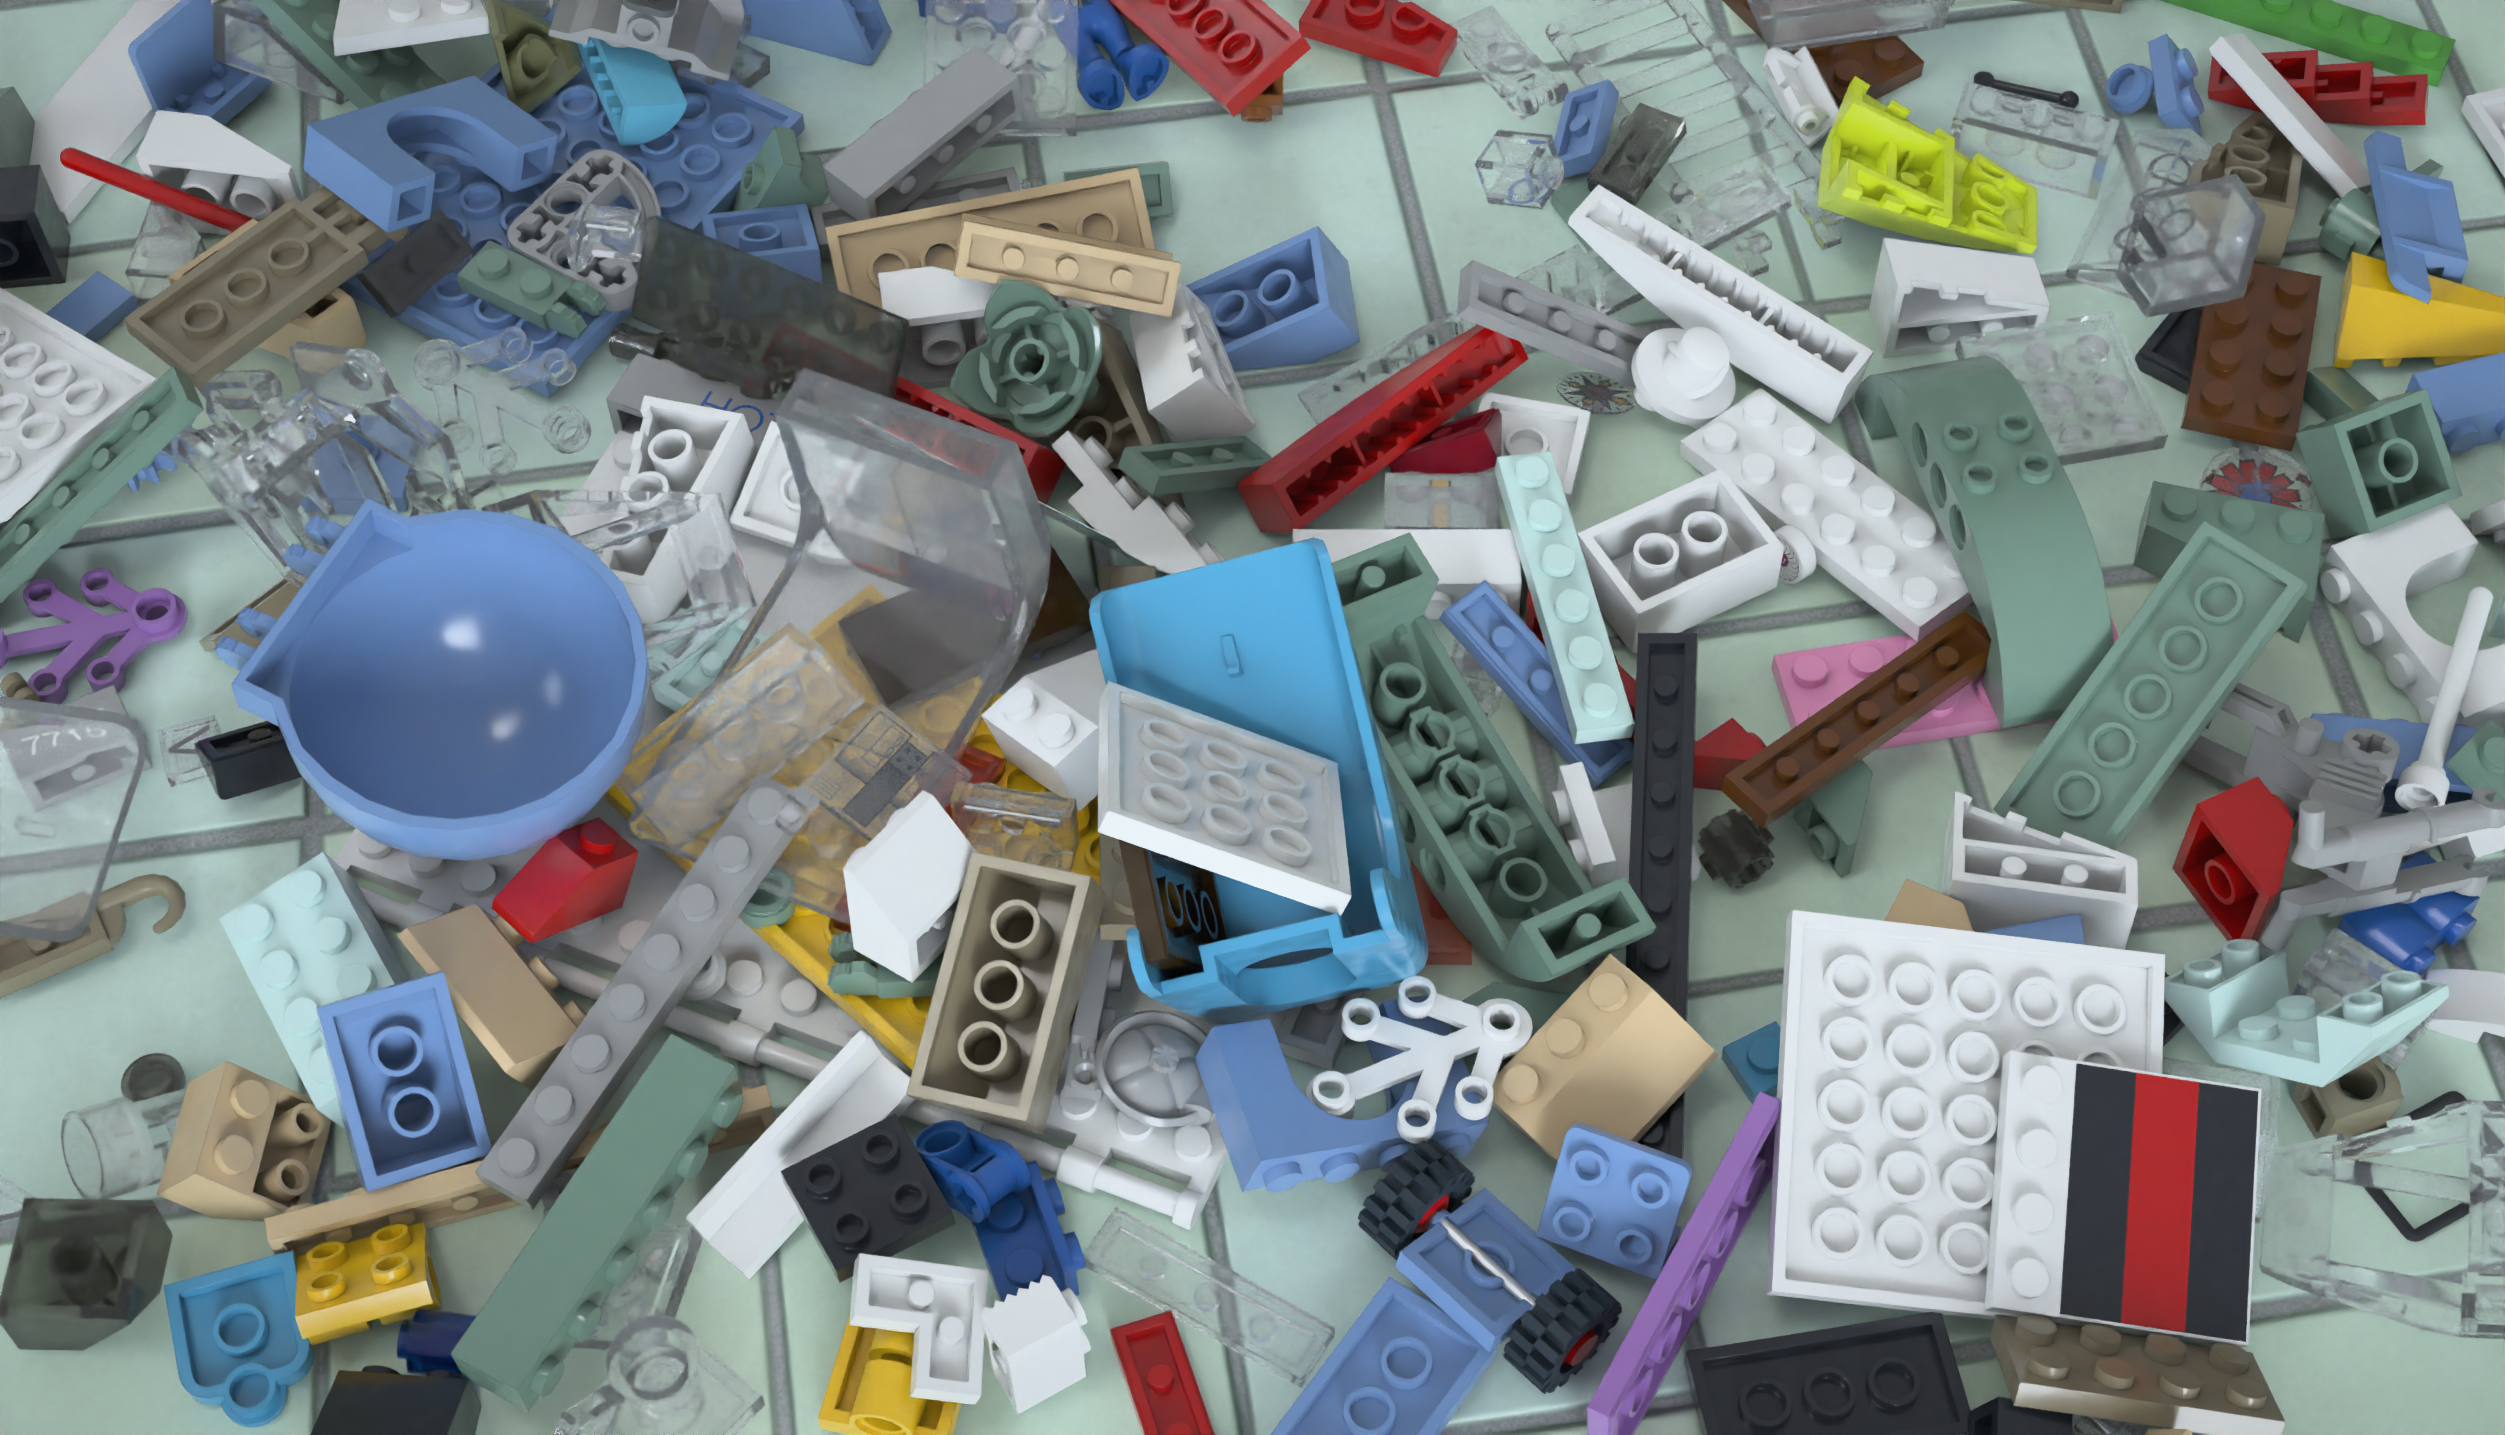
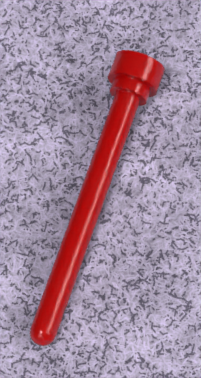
[60,147,260,232]

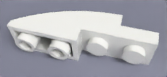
[1051,430,1226,575]

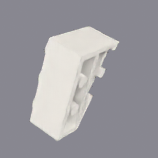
[1869,237,2050,358]
[1128,282,1256,443]
[1942,791,2138,950]

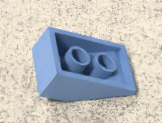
[1186,226,1360,371]
[316,971,492,1192]

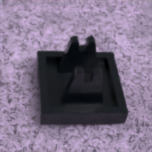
[781,1114,955,1283]

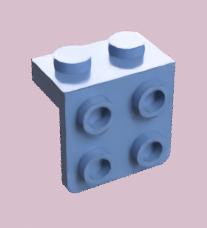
[128,0,273,125]
[1536,1123,1692,1280]

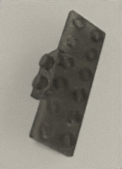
[631,216,909,423]

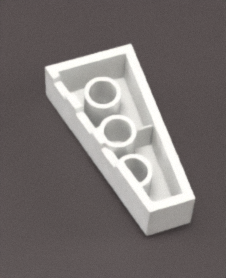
[601,395,758,629]

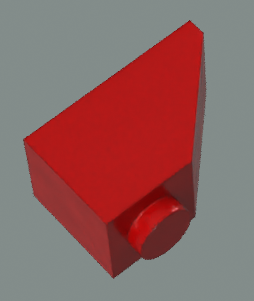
[491,817,639,944]

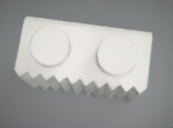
[981,1275,1091,1414]

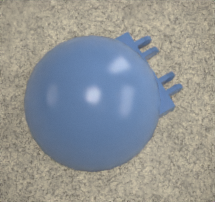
[213,498,650,861]

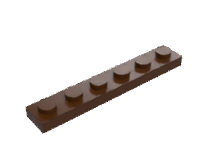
[1720,610,1991,829]

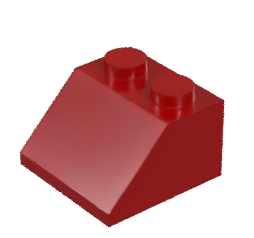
[2172,776,2294,942]

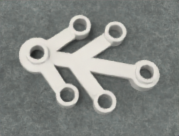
[1305,976,1533,1144]

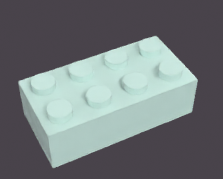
[219,852,409,1129]

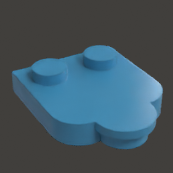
[163,1251,315,1427]

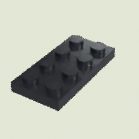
[1684,1312,1971,1435]

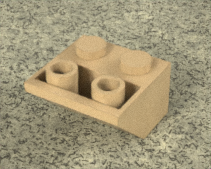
[156,1061,332,1221]

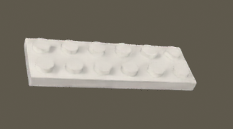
[1680,388,1974,642]

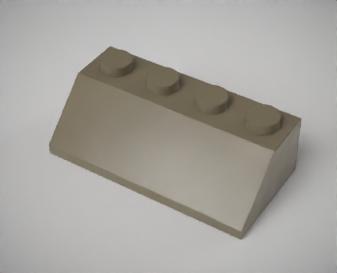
[906,851,1106,1134]

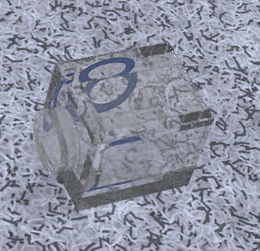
[1474,130,1565,209]

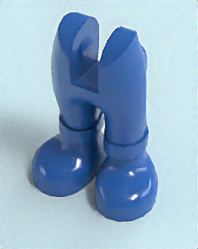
[1048,0,1169,110]

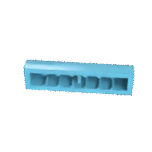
[576,37,687,146]

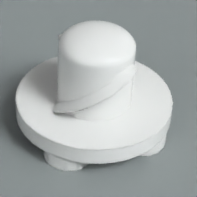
[1631,326,1736,429]

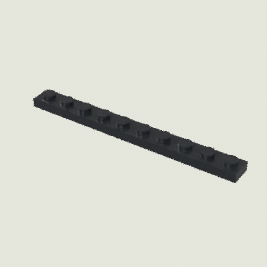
[1626,633,1698,1159]

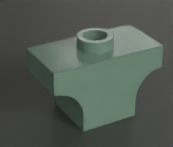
[733,125,829,221]

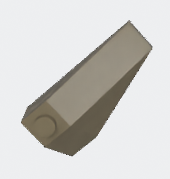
[2186,111,2303,267]

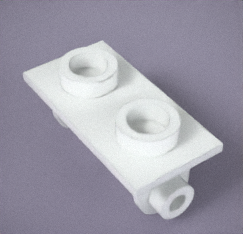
[1763,46,1839,152]

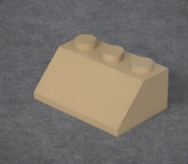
[397,904,587,1091]
[1492,954,1718,1164]

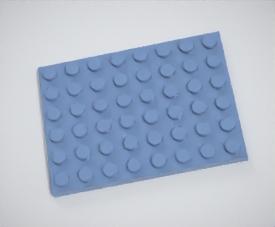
[338,4,805,398]

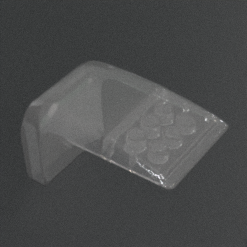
[626,368,1051,924]

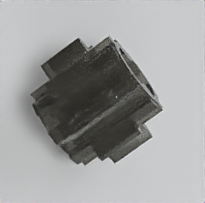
[1698,809,1775,889]

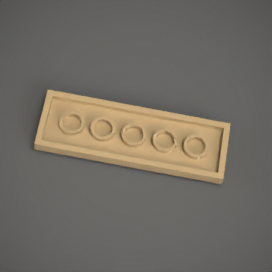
[825,168,1156,335]

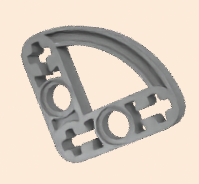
[507,149,665,312]

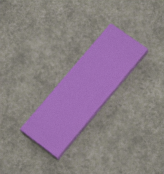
[1587,1091,1781,1435]

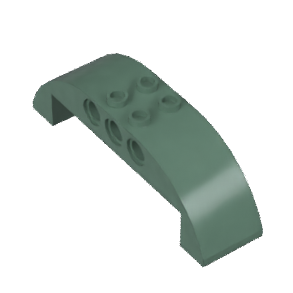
[1854,355,2114,729]
[1332,532,1656,982]

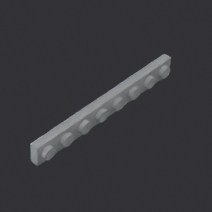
[475,773,813,1210]

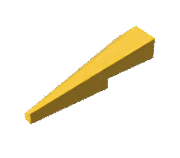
[2333,251,2505,368]

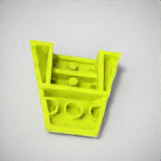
[1818,76,2037,254]

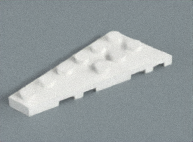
[333,0,489,56]

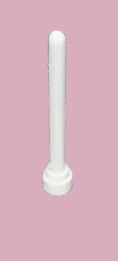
[2395,586,2493,811]

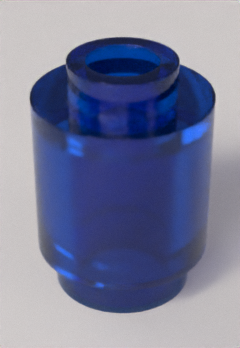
[397,1308,477,1381]

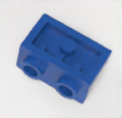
[971,1160,1086,1302]

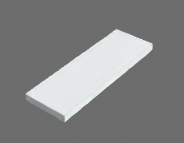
[29,0,242,225]

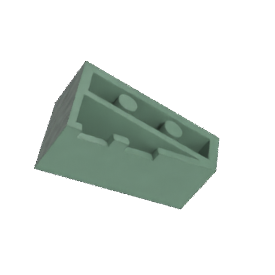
[2133,481,2325,643]

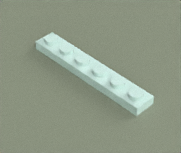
[1494,451,1635,744]

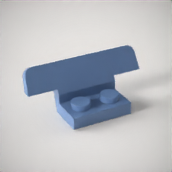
[2364,131,2469,304]

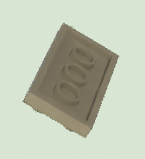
[1990,1314,2285,1435]

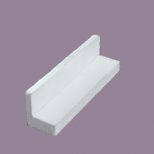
[686,1030,916,1280]

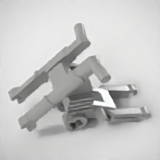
[2181,683,2505,951]

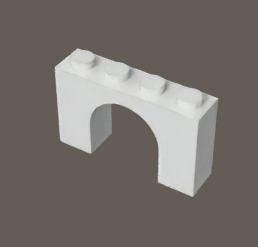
[2317,502,2505,729]

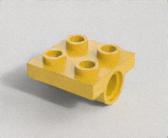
[295,1222,442,1345]
[818,1315,962,1435]

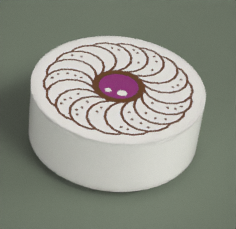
[1773,525,1816,585]

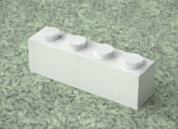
[1293,529,1522,620]

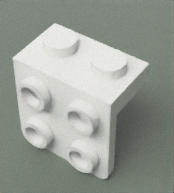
[1549,762,1701,889]

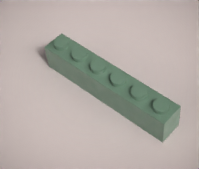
[451,1033,743,1413]

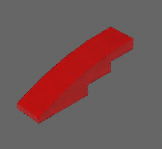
[2208,50,2429,126]

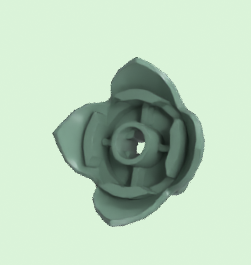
[949,279,1103,439]

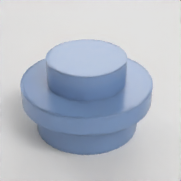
[2105,63,2155,114]

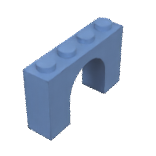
[303,75,558,233]
[1194,995,1489,1192]

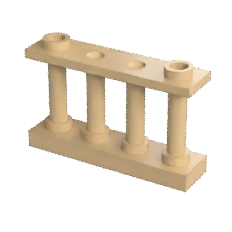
[953,212,1182,318]

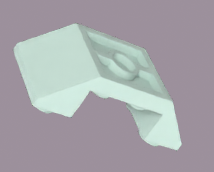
[2164,939,2449,1087]

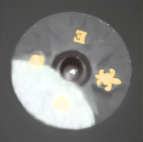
[1556,372,1637,414]

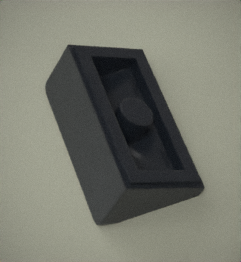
[194,721,302,800]

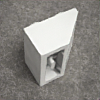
[843,790,977,983]

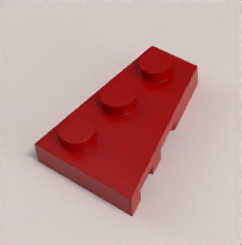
[1299,0,1458,78]

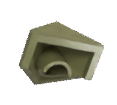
[485,0,583,114]

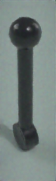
[1973,71,2079,111]

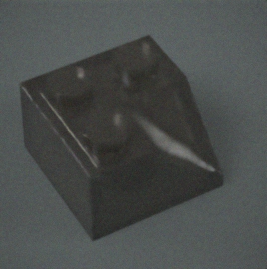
[0,1198,173,1351]

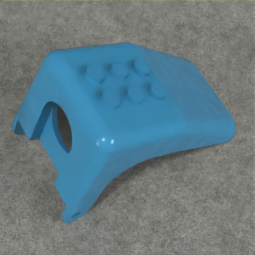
[1089,537,1428,1025]

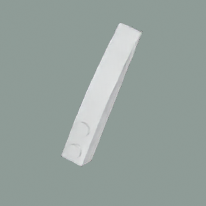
[1568,184,1874,424]

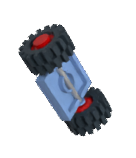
[1358,1139,1622,1394]

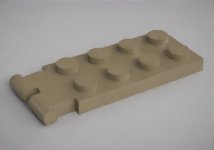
[123,185,409,389]

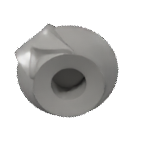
[1095,1010,1214,1127]

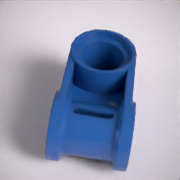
[913,1120,1031,1223]

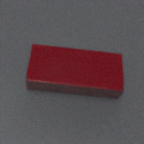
[1388,408,1502,495]

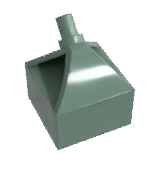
[2295,389,2463,539]

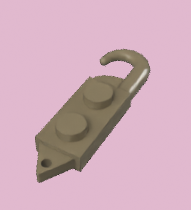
[0,874,186,998]

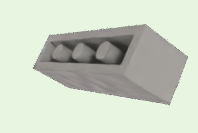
[823,46,1024,221]

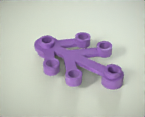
[0,568,188,708]

